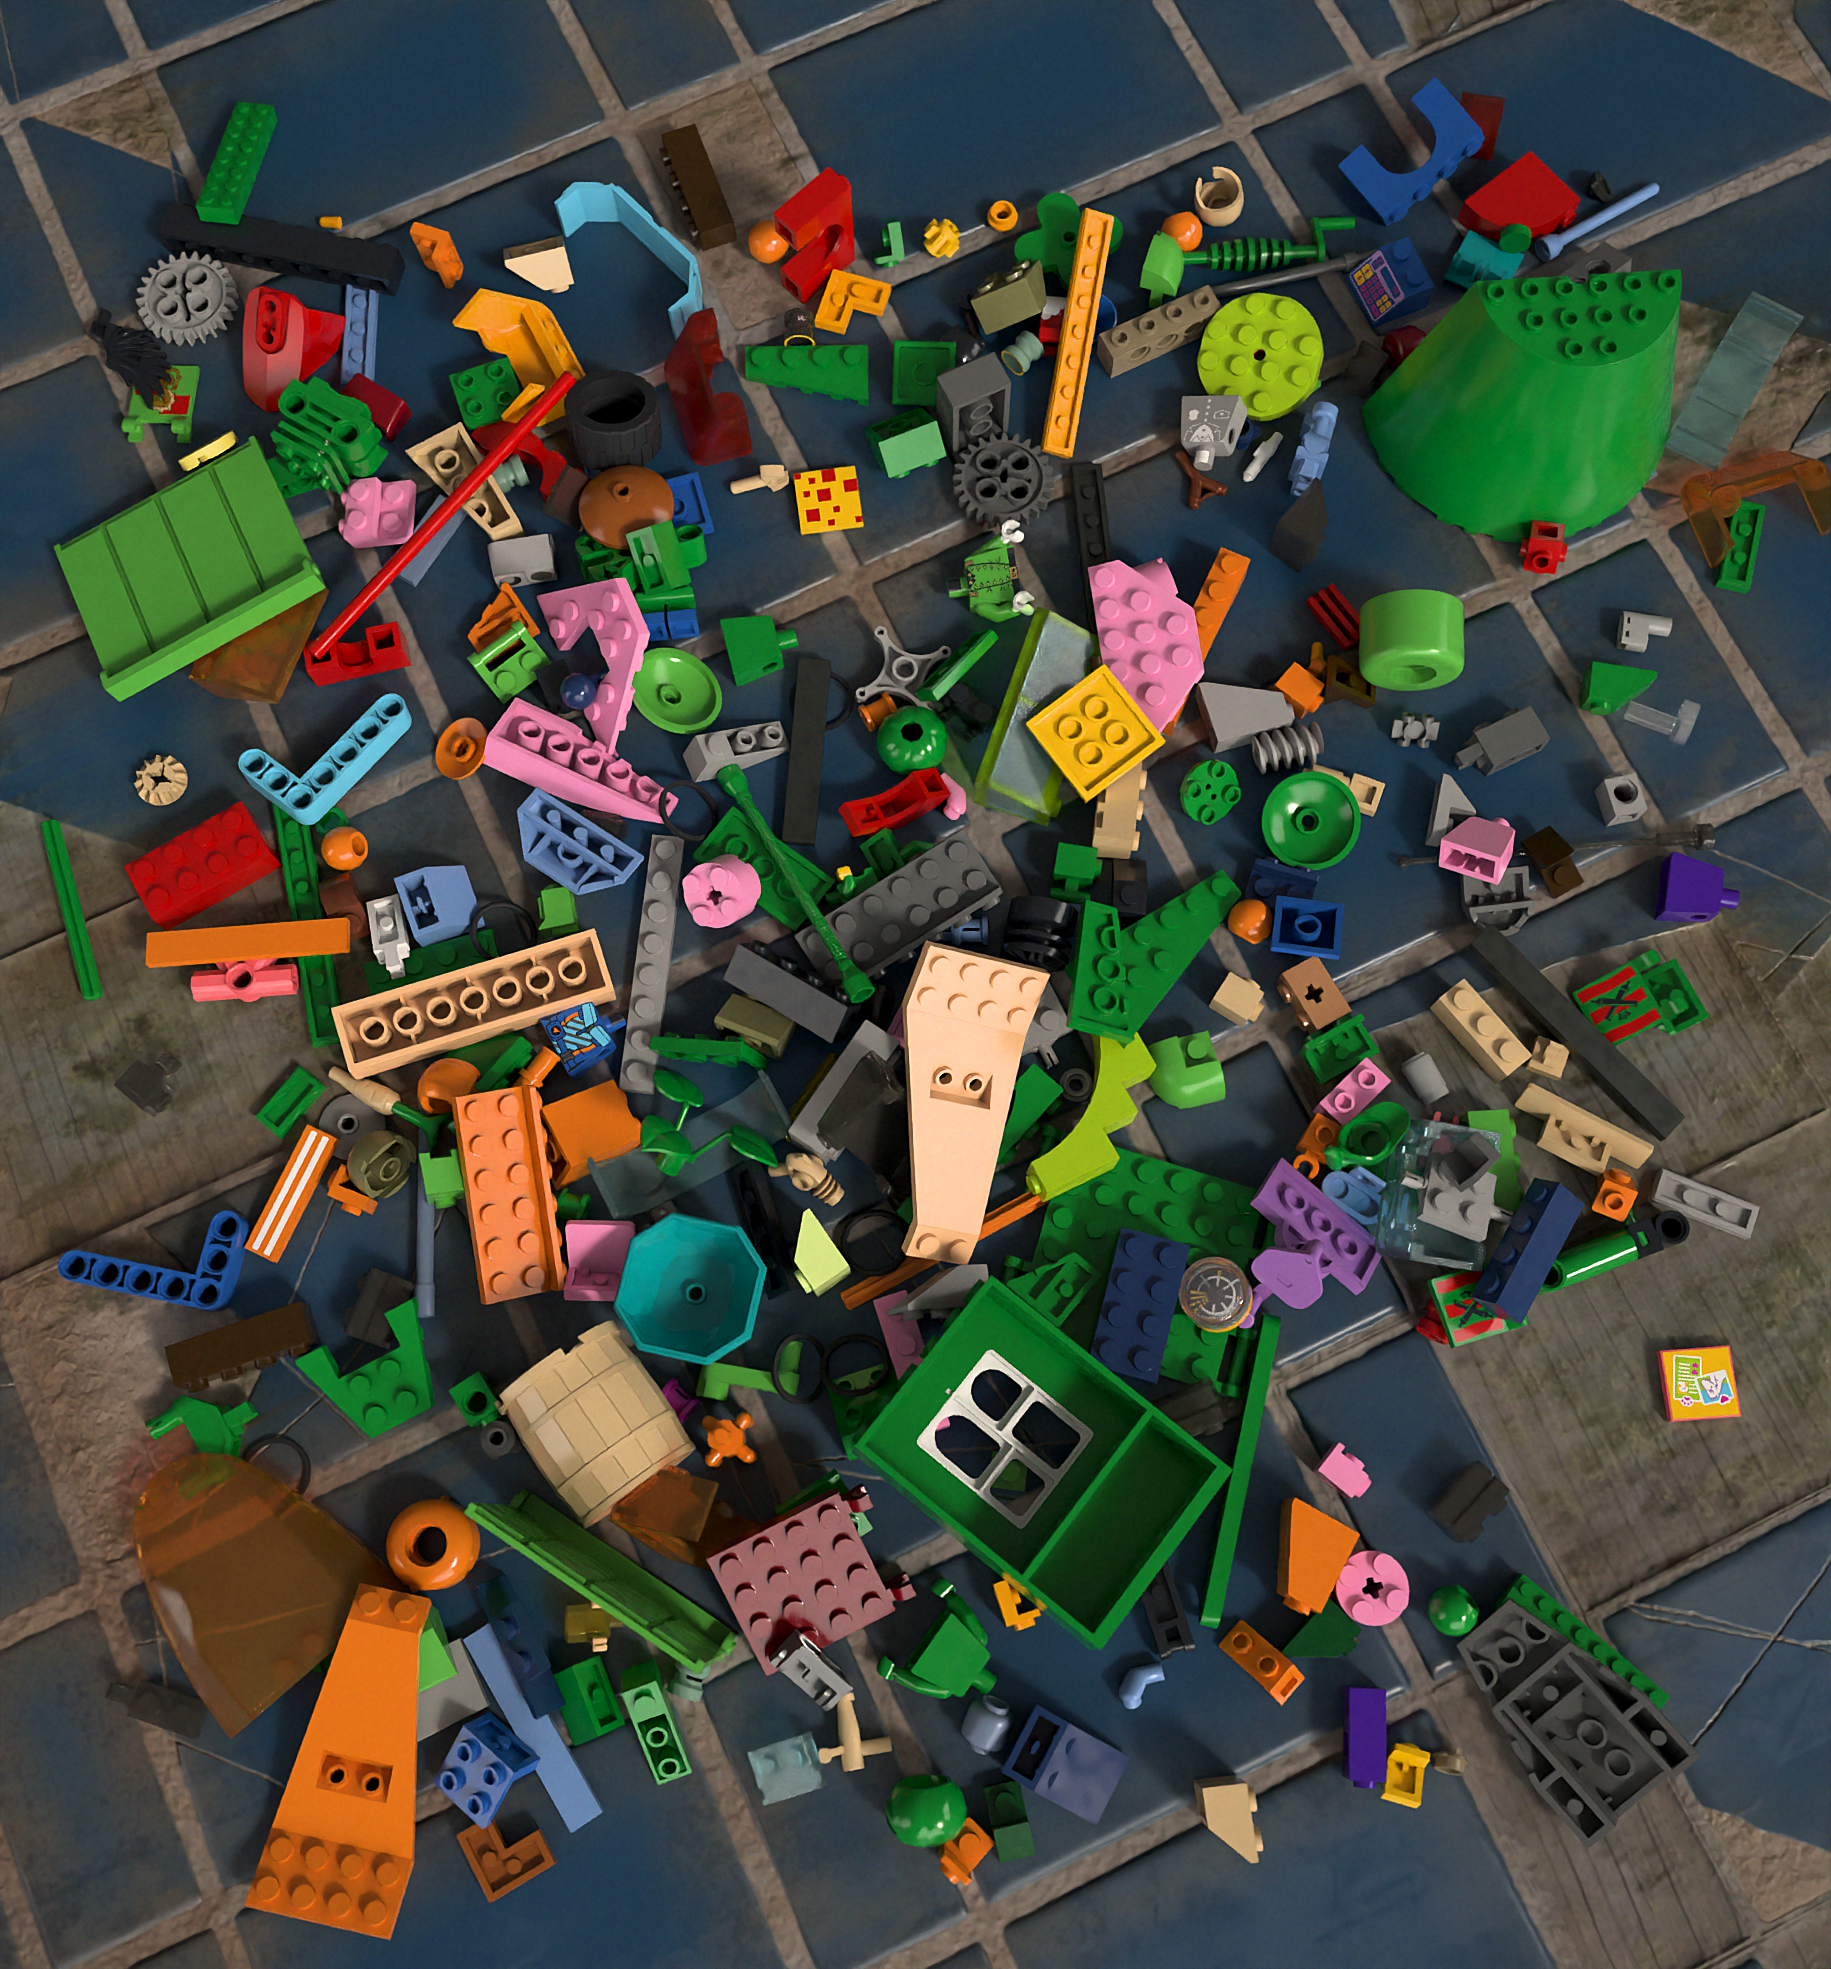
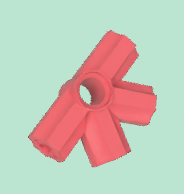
[191,958,299,1002]

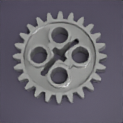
[136,252,239,346]

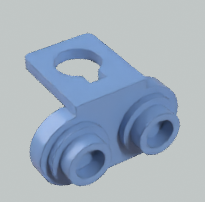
[1321,1165,1386,1225]

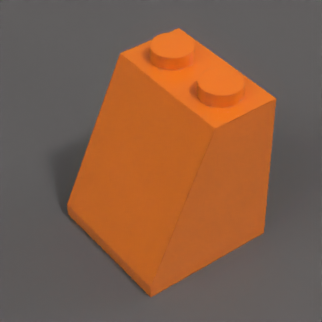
[539,1079,641,1191]
[1277,1497,1360,1616]

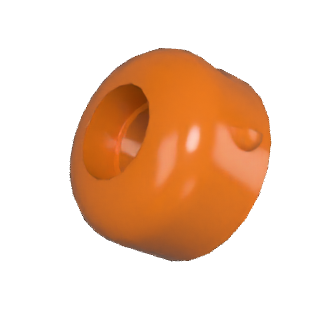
[386,1495,481,1593]

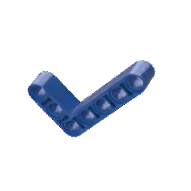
[58,1210,252,1312]

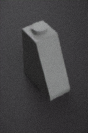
[1195,682,1295,753]

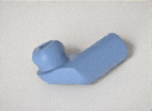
[1119,1662,1164,1709]

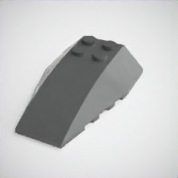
[1457,1598,1701,1849]

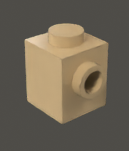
[1209,972,1265,1028]

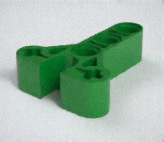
[575,524,707,592]

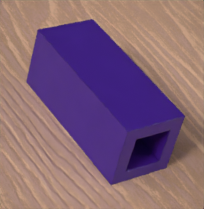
[1343,1685,1387,1789]

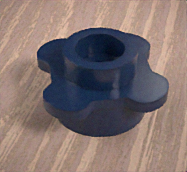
[1236,416,1261,451]

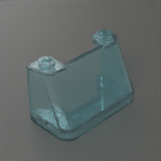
[1374,1119,1501,1272]

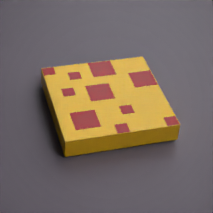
[793,466,863,535]

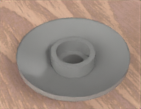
[319,1094,387,1160]

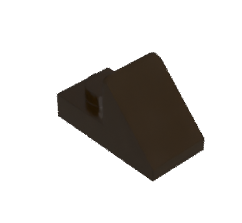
[1324,655,1376,709]
[1520,826,1584,899]

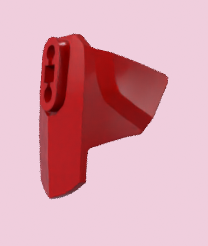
[243,285,346,412]

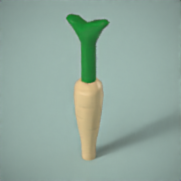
[328,1066,454,1150]

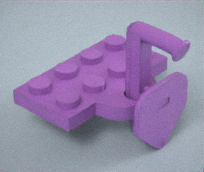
[1238,1158,1386,1329]

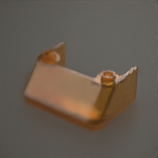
[1680,451,1831,569]
[608,1465,764,1572]

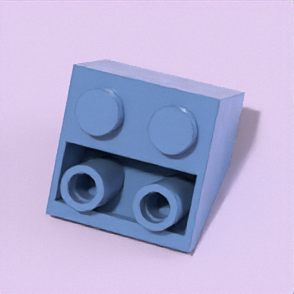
[394,865,486,947]

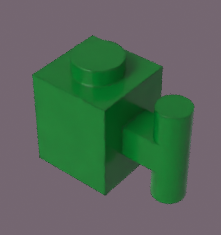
[1050,842,1102,905]

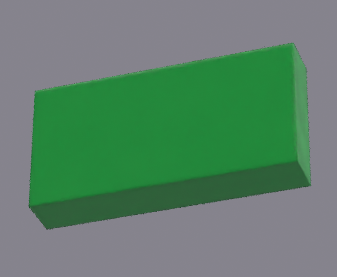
[254,1065,327,1139]

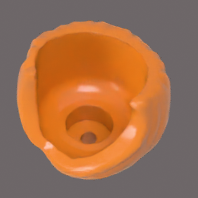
[417,1058,481,1115]

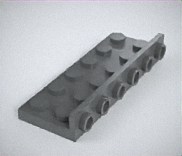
[794,828,1004,988]

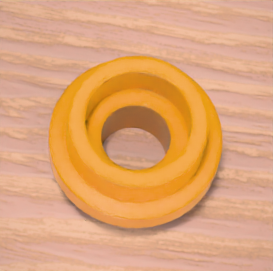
[987,201,1018,231]

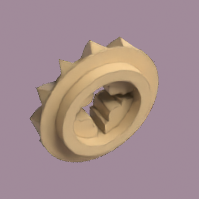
[134,755,188,805]

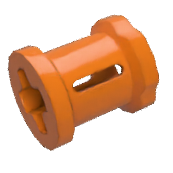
[858,692,897,732]

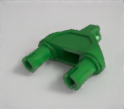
[145,1394,259,1501]

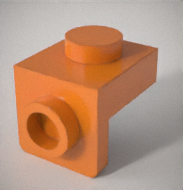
[327,1164,378,1216]
[1591,1168,1638,1222]

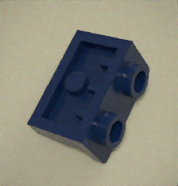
[1243,857,1320,912]

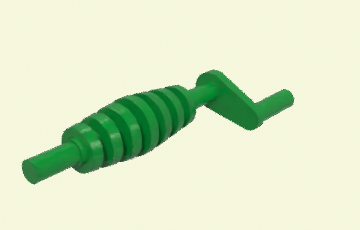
[1183,216,1355,272]

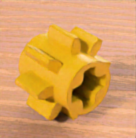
[923,219,961,258]

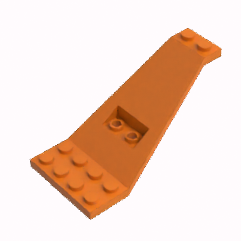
[245,1583,432,1940]

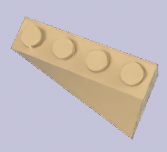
[405,422,526,542]

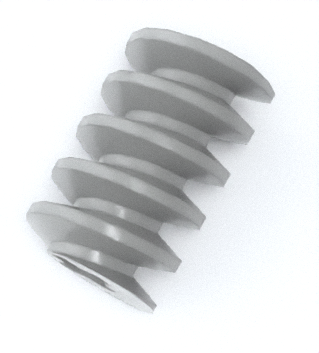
[1251,722,1324,774]

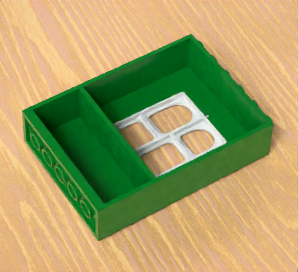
[851,1275,1233,1650]

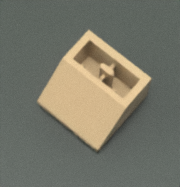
[1194,1775,1263,1863]

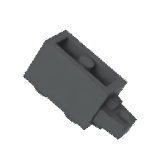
[1452,706,1551,777]

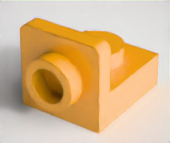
[992,1579,1041,1631]

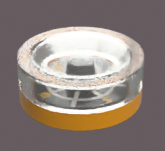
[1178,1257,1253,1332]

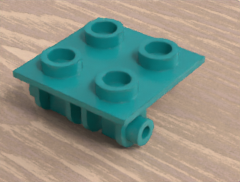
[1444,230,1525,290]

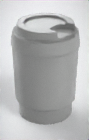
[1401,1052,1449,1105]

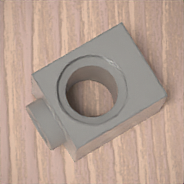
[1595,772,1647,827]

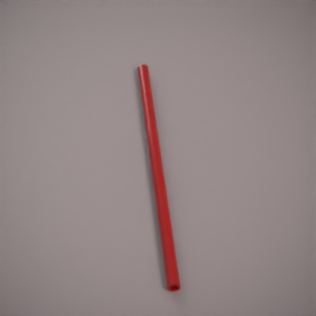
[307,371,576,660]

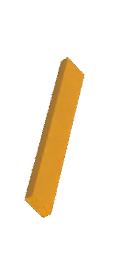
[1041,208,1114,459]

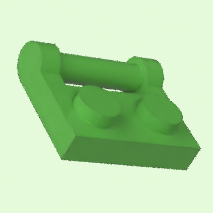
[467,619,552,704]

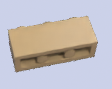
[1430,979,1532,1084]

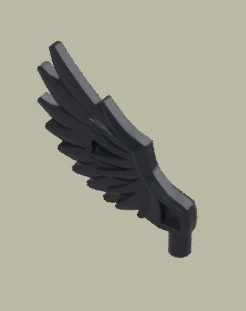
[90,309,172,410]

